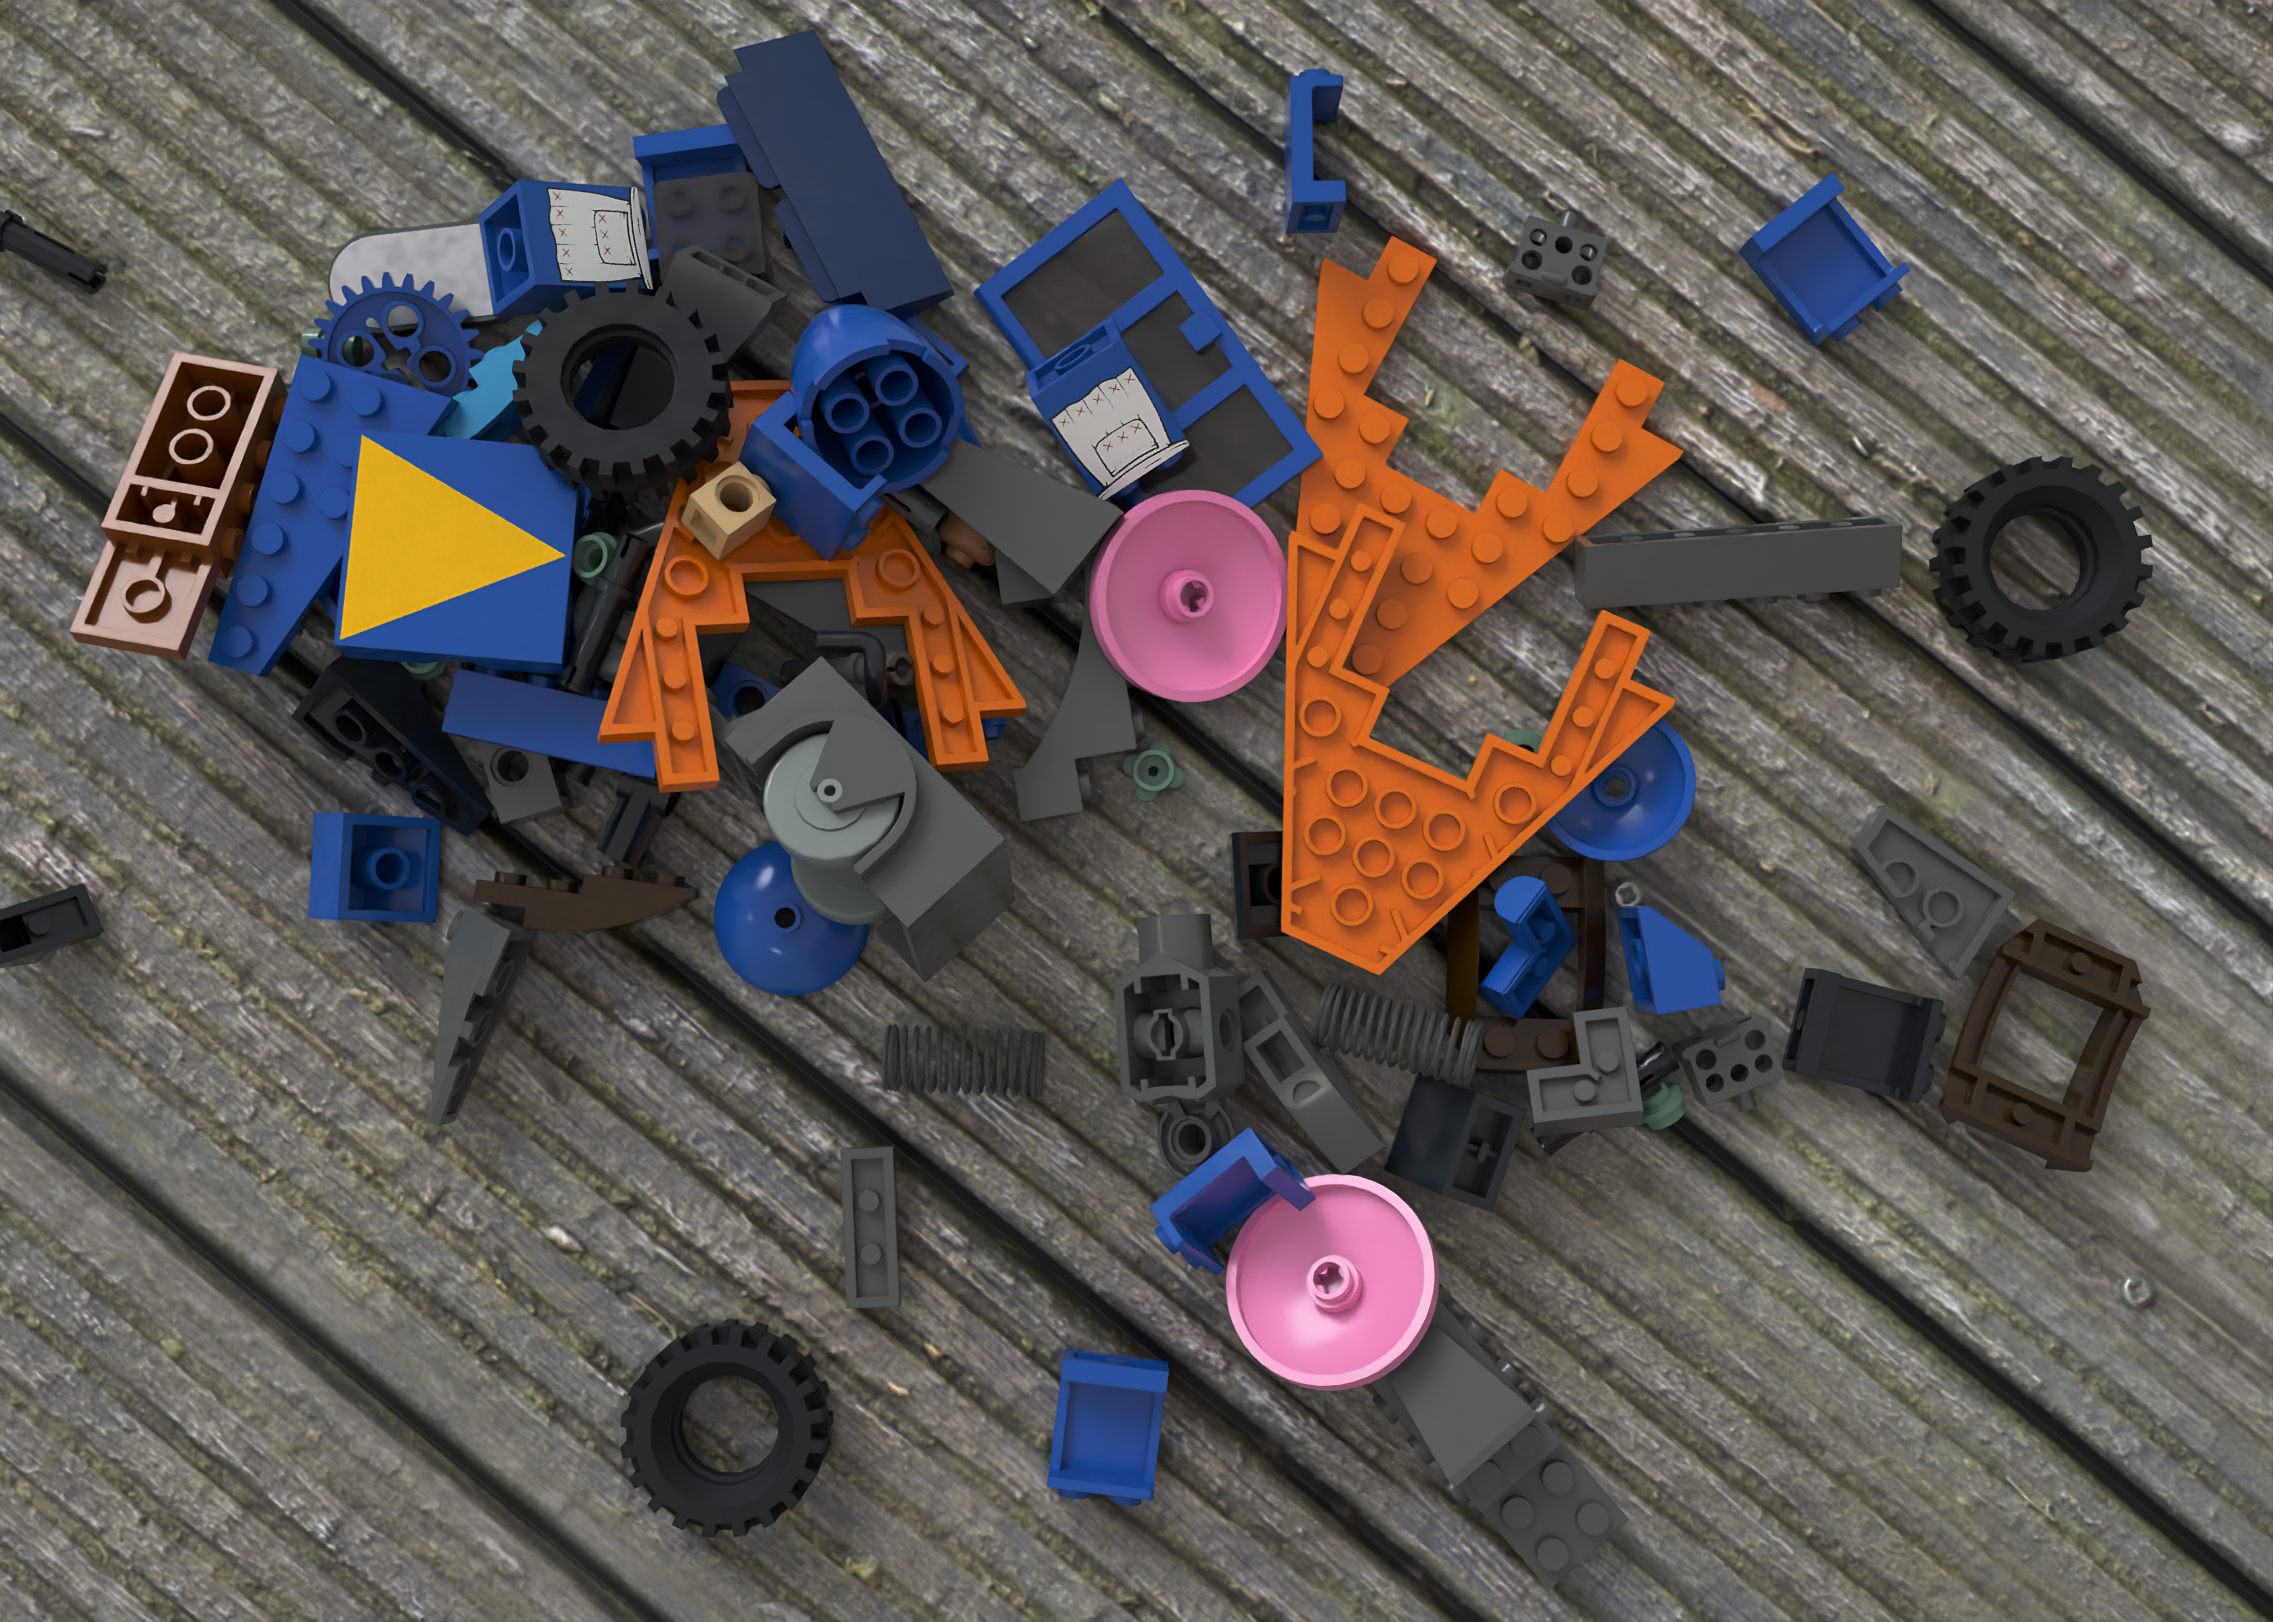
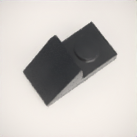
[0,883,103,968]

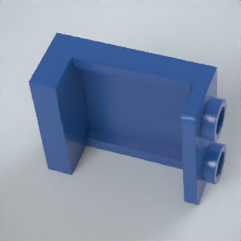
[1284,69,1346,233]
[632,124,761,276]
[1738,173,1910,346]
[737,391,888,563]
[1149,1126,1317,1276]
[1047,1349,1169,1506]

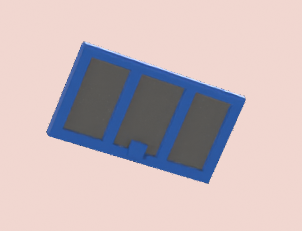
[973,178,1324,510]

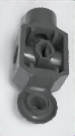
[1114,914,1245,1180]

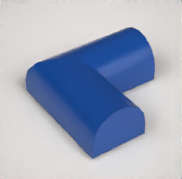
[1478,876,1578,1021]

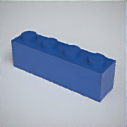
[441,664,658,781]

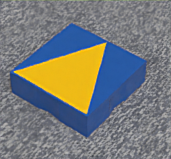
[334,429,586,675]

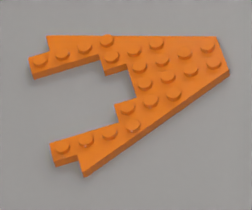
[1284,236,1683,688]
[597,380,1027,793]
[1281,502,1676,976]

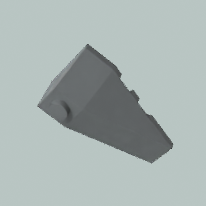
[429,905,539,1126]

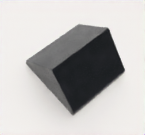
[1228,831,1290,940]

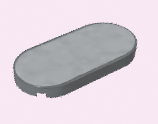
[328,219,514,337]

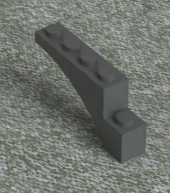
[1012,547,1146,824]

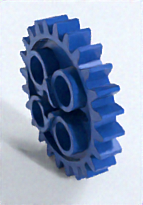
[308,272,485,398]

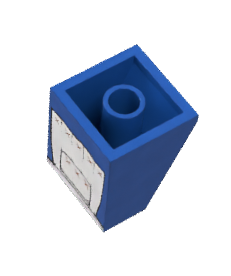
[478,179,654,317]
[1025,317,1190,500]

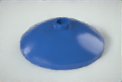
[1545,718,1696,862]
[713,841,870,996]

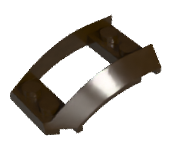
[1445,855,1606,1074]
[1938,918,2151,1173]

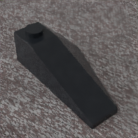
[291,654,494,837]

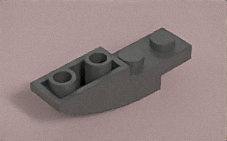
[1238,970,1388,1175]

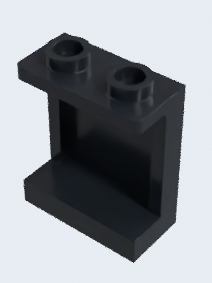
[1782,968,1946,1104]

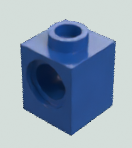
[712,661,782,719]

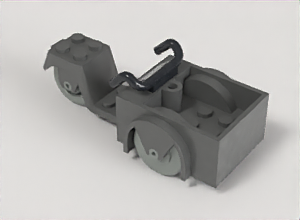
[573,520,1016,983]

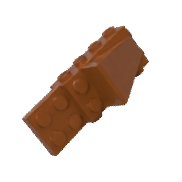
[70,352,289,661]

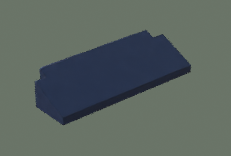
[716,29,955,321]

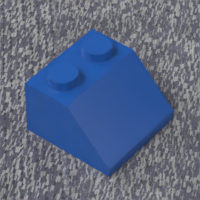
[308,813,442,923]
[1616,906,1725,1015]

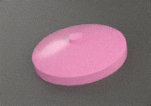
[1089,490,1288,702]
[1226,1174,1439,1391]

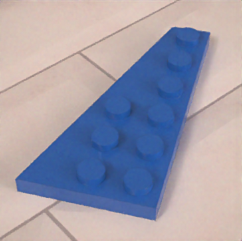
[207,354,459,678]

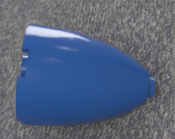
[791,304,965,494]

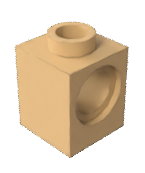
[681,461,777,561]

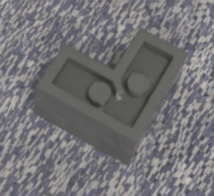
[1527,1006,1644,1137]

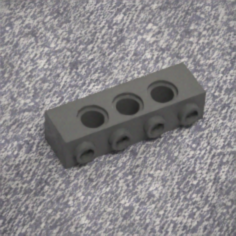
[446,661,574,826]

